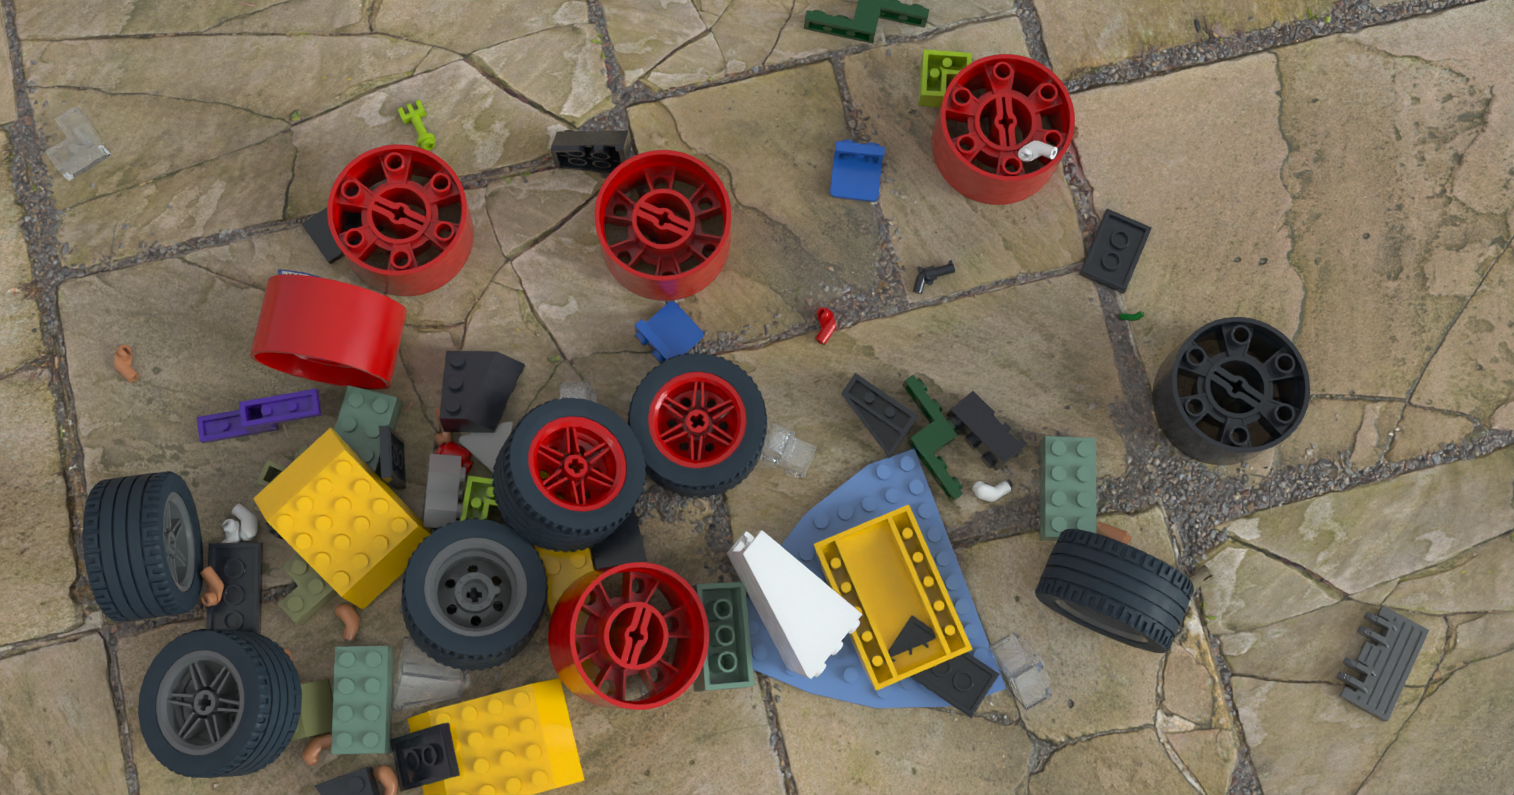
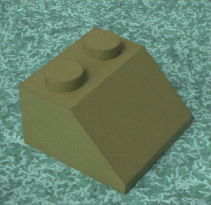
[290,679,333,743]

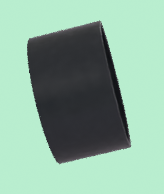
[1152,317,1310,465]

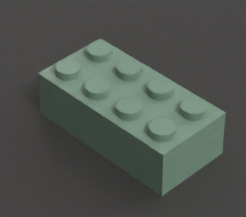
[334,386,403,478]
[1040,436,1096,541]
[692,582,754,692]
[331,646,394,754]

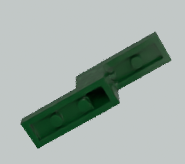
[804,0,930,44]
[903,375,963,503]

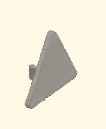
[459,421,513,472]

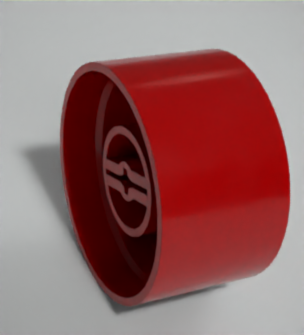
[932,54,1075,205]
[327,144,474,297]
[594,150,731,301]
[250,274,407,390]
[548,562,709,710]

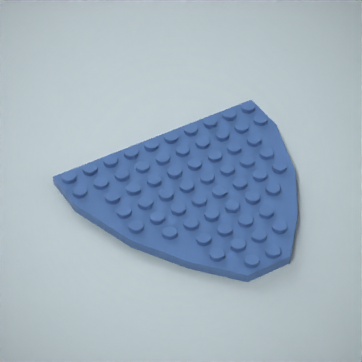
[747,449,1006,708]

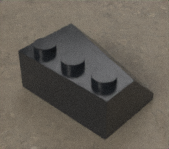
[551,130,631,173]
[439,351,525,433]

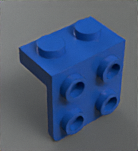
[830,140,885,202]
[634,301,704,363]

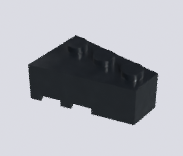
[841,373,918,458]
[947,391,1027,471]
[314,767,380,795]

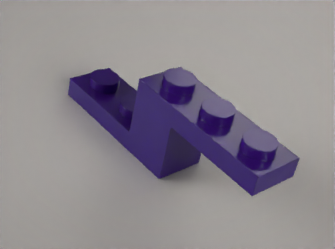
[197,389,321,443]

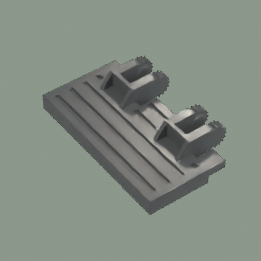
[1336,606,1429,722]

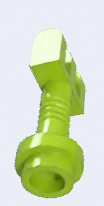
[397,99,436,151]

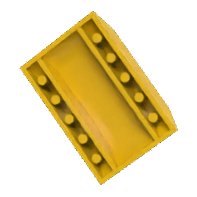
[253,427,432,609]
[813,504,973,691]
[407,678,585,795]

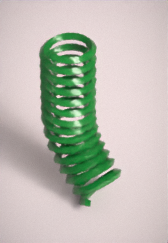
[1120,311,1144,321]

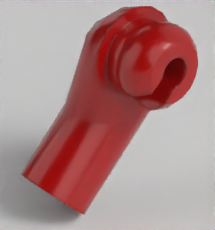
[815,307,837,345]

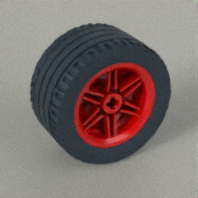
[628,352,767,498]
[492,397,646,553]

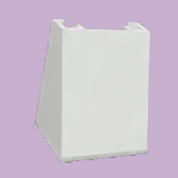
[727,530,862,679]

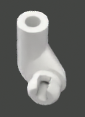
[1018,141,1057,162]
[972,480,1012,502]
[231,503,258,541]
[221,519,241,543]

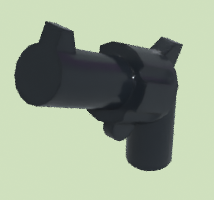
[913,260,955,294]

